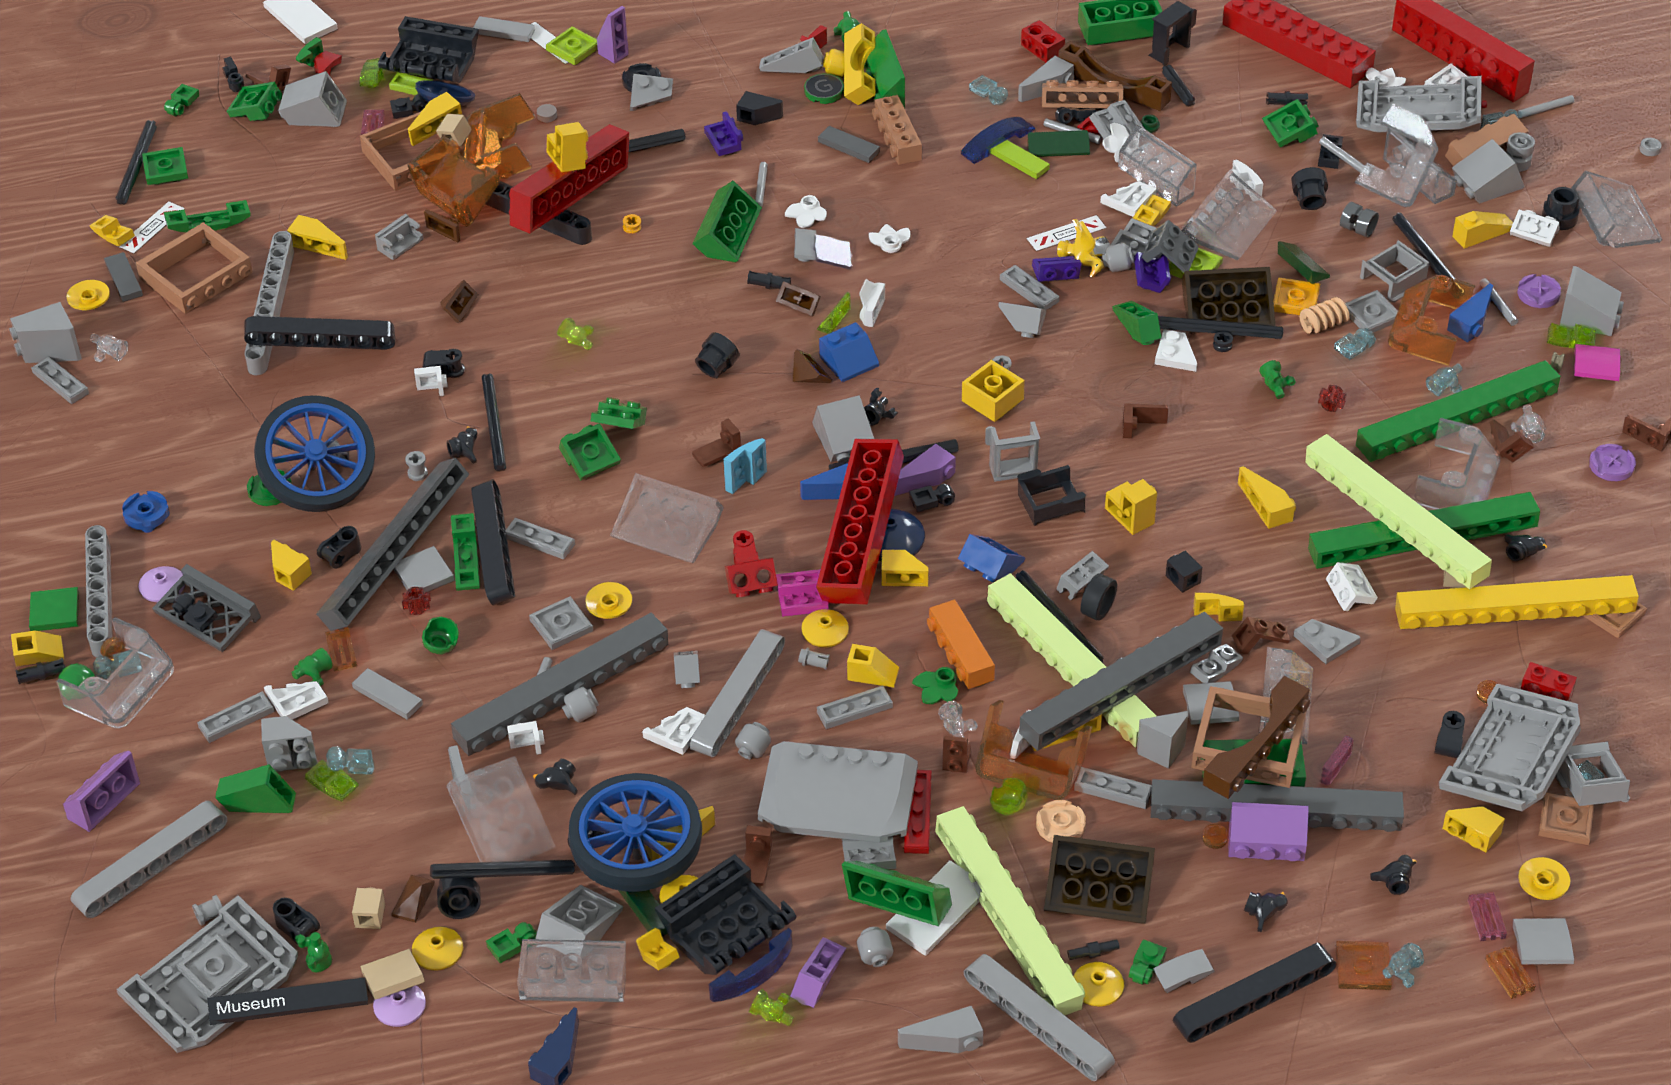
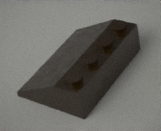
[1182,267,1276,333]
[1044,835,1155,924]

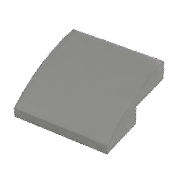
[1089,100,1147,139]
[1111,218,1157,256]
[1183,681,1239,725]
[842,836,896,869]
[1513,918,1574,964]

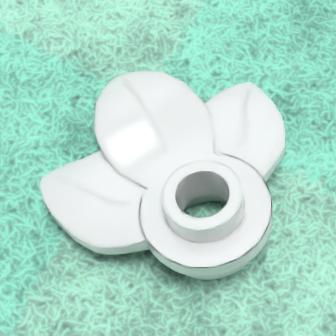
[1366,68,1406,87]
[1103,123,1139,163]
[785,195,827,228]
[869,224,910,253]

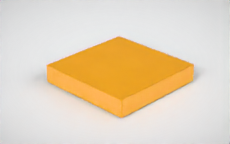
[1273,278,1320,315]

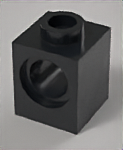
[1165,551,1203,593]

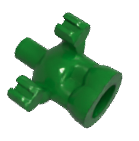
[833,11,860,43]
[1259,360,1296,399]
[291,648,333,686]
[296,932,332,972]

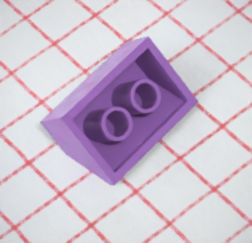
[63,751,140,832]
[1228,802,1308,861]

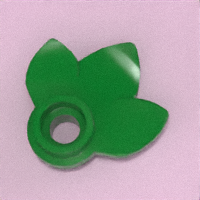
[912,667,958,704]

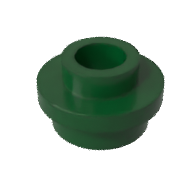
[1140,115,1160,133]

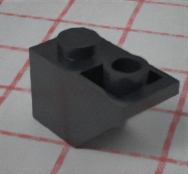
[736,91,783,125]

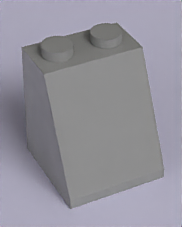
[278,71,347,127]
[1452,139,1525,204]
[1560,266,1624,336]
[9,302,82,363]
[812,395,874,462]

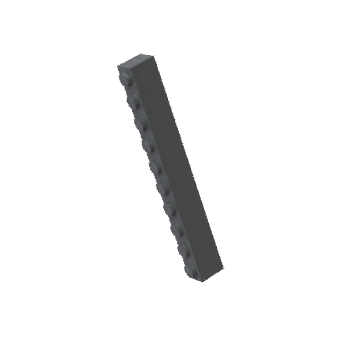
[316,458,469,631]
[451,612,668,756]
[1019,612,1224,751]
[1150,779,1404,832]

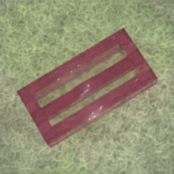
[361,110,385,135]
[1320,735,1354,786]
[1468,892,1507,941]

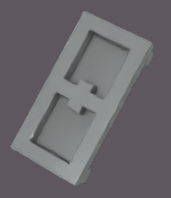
[375,214,424,260]
[1056,551,1109,600]

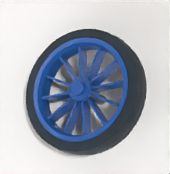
[254,395,375,512]
[568,773,702,891]

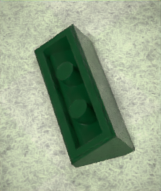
[1027,130,1090,157]
[1278,241,1330,284]
[618,890,668,937]

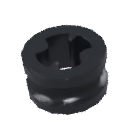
[1213,331,1233,352]

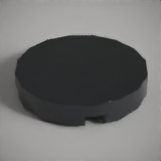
[622,63,661,92]

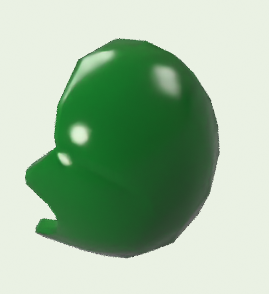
[422,616,459,655]
[58,663,96,698]

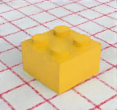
[962,360,1025,422]

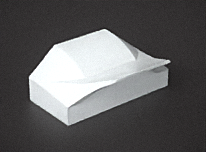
[859,279,885,327]

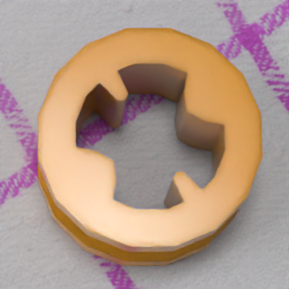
[623,214,641,234]

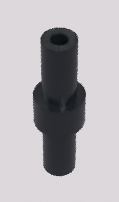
[1067,939,1120,960]

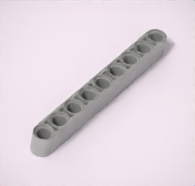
[245,231,294,375]

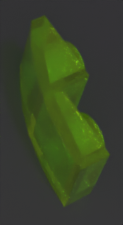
[359,58,384,88]
[1547,323,1596,348]
[305,759,359,802]

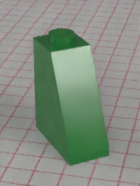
[215,764,296,813]

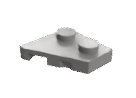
[630,74,673,111]
[1294,619,1361,664]

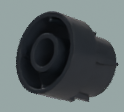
[1291,167,1328,210]
[1542,187,1580,231]
[695,332,740,379]
[437,878,481,919]

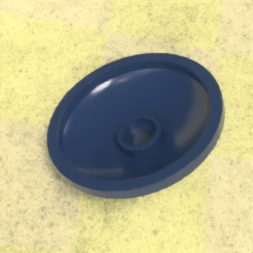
[415,80,475,106]
[878,509,925,562]

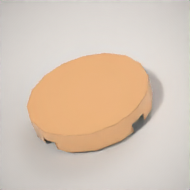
[1036,800,1086,843]

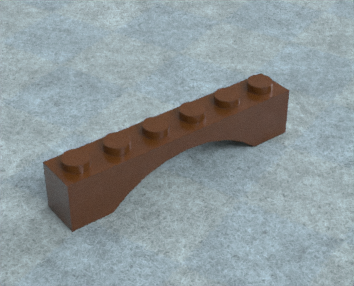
[1059,41,1172,111]
[1203,676,1310,799]

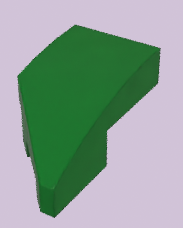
[296,37,324,67]

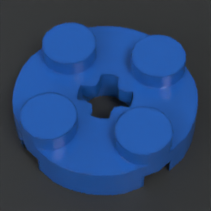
[122,491,170,533]

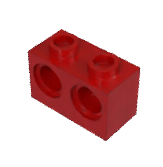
[1021,20,1065,63]
[725,558,778,598]
[1521,662,1577,702]

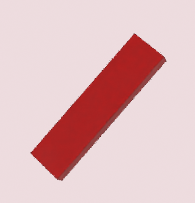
[904,770,932,854]

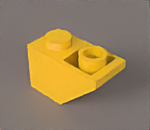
[271,540,312,591]
[11,631,64,666]
[847,644,899,688]
[1442,806,1505,853]

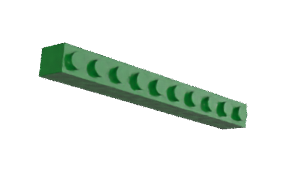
[1356,360,1561,462]
[1308,492,1540,569]

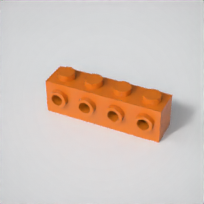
[927,599,995,689]

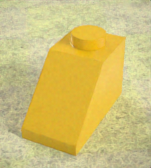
[882,550,928,587]

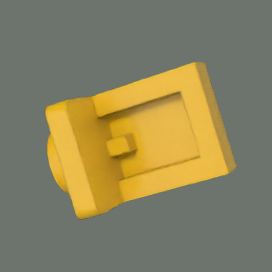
[636,928,680,971]

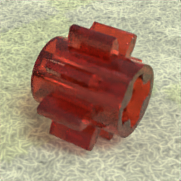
[1318,385,1347,412]
[402,587,431,615]

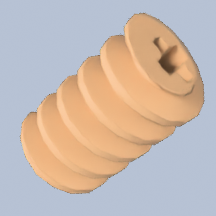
[1300,297,1349,334]

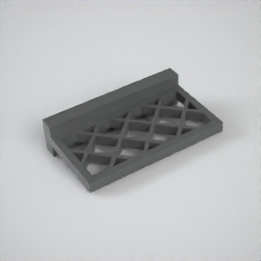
[152,564,261,652]

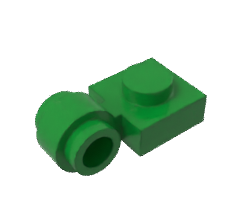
[164,84,200,117]
[486,922,538,964]
[1128,939,1167,985]

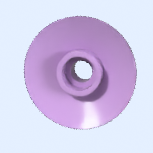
[138,566,185,602]
[373,986,426,1027]

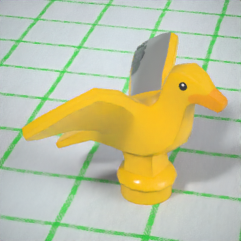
[1057,219,1110,277]

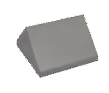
[1137,711,1188,769]

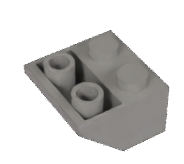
[261,716,318,772]

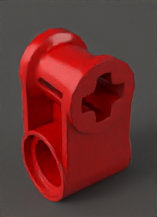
[733,530,759,574]

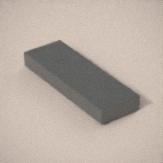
[818,126,880,163]
[104,252,143,302]

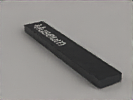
[207,977,368,1025]

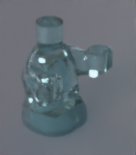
[1426,364,1463,396]
[1382,943,1424,988]

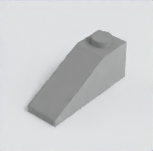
[759,37,824,73]
[1018,56,1074,102]
[898,1006,983,1053]

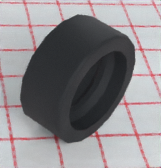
[1080,573,1118,621]

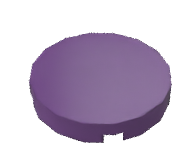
[1517,274,1561,308]
[1589,444,1636,481]

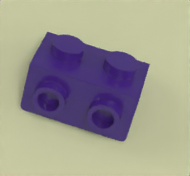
[704,111,743,156]
[1134,252,1171,293]
[1032,256,1081,281]

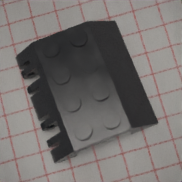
[378,16,479,83]
[655,854,797,975]

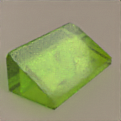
[817,292,851,334]

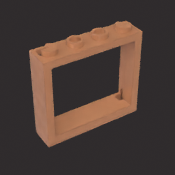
[360,112,468,191]
[136,222,253,314]
[1191,686,1307,788]

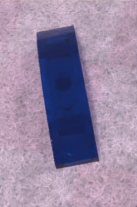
[961,117,1035,164]
[709,928,793,1002]

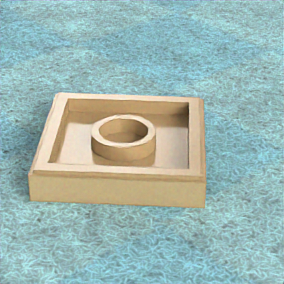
[360,949,425,1000]

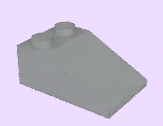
[536,885,623,961]

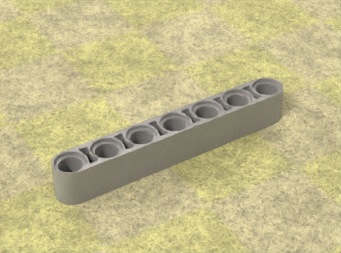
[85,525,113,658]
[690,629,785,757]
[71,801,227,918]
[964,954,1115,1081]

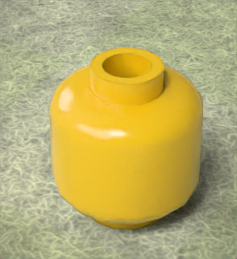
[822,49,844,77]

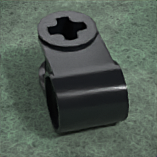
[422,349,465,378]
[317,526,361,569]
[1434,711,1465,758]
[272,897,320,944]

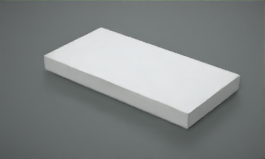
[263,0,338,44]
[886,861,982,956]

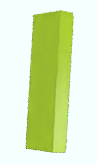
[990,138,1050,179]

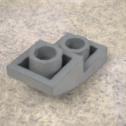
[794,228,816,262]
[1190,644,1243,683]
[1153,949,1215,993]

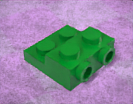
[227,82,282,121]
[1262,99,1319,148]
[590,397,647,429]
[559,423,621,480]

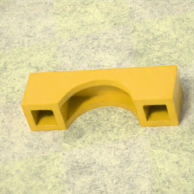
[844,23,875,105]

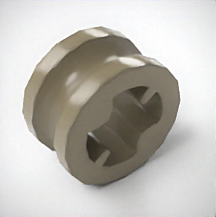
[1550,352,1565,373]

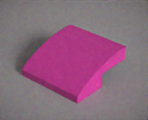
[1574,344,1620,381]
[776,569,828,617]

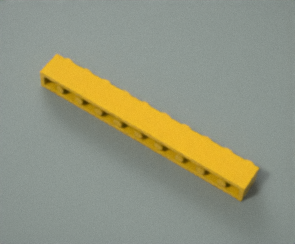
[1395,575,1639,629]

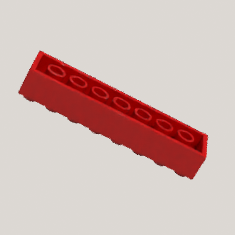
[1222,0,1376,88]
[1392,0,1535,103]
[509,124,629,234]
[816,439,904,605]

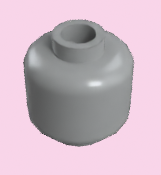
[1102,243,1134,273]
[562,687,599,723]
[735,722,771,760]
[857,927,894,967]

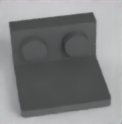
[1142,220,1198,272]

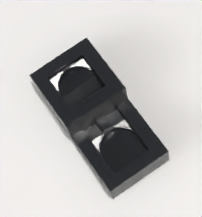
[1318,134,1343,169]

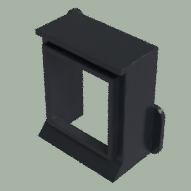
[1148,1,1197,66]
[1017,465,1086,526]

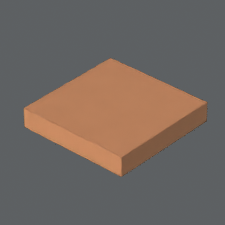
[1584,602,1647,638]
[1538,793,1594,845]

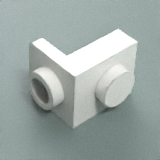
[414,366,447,396]
[507,721,545,754]

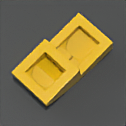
[1133,194,1171,227]
[90,215,135,246]
[1193,593,1244,622]

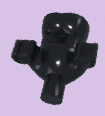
[864,388,898,426]

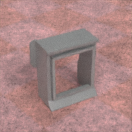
[1360,240,1429,303]
[985,421,1040,482]
[1556,742,1630,806]

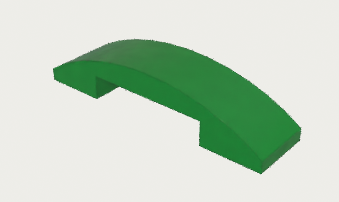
[164,200,251,233]
[451,513,480,591]

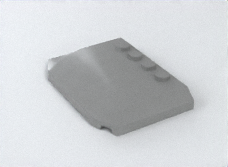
[1356,76,1482,132]
[1439,683,1581,811]
[758,741,918,843]
[117,896,298,1053]

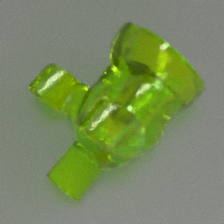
[557,318,594,350]
[749,989,794,1026]

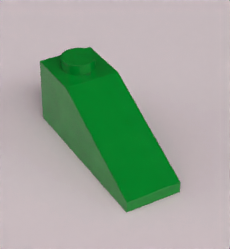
[1112,301,1161,345]

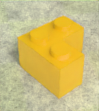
[546,122,588,172]
[1105,479,1157,535]

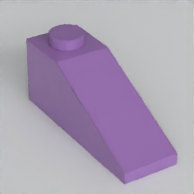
[597,6,629,64]
[894,444,955,496]
[790,937,846,1008]

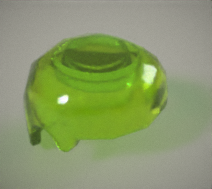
[990,778,1028,816]

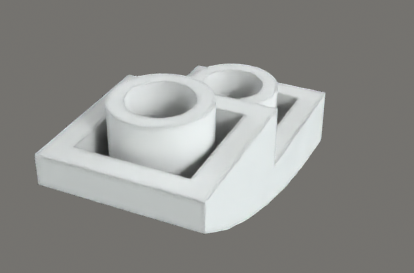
[1230,160,1263,200]

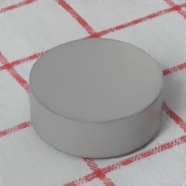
[537,104,557,123]
[1639,138,1661,156]

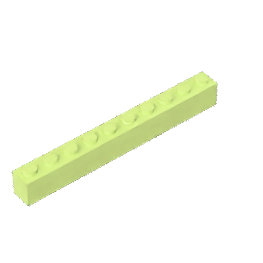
[1305,434,1492,589]
[987,573,1156,748]
[935,806,1085,1015]

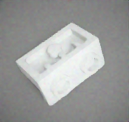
[1510,210,1559,247]
[1326,562,1378,611]

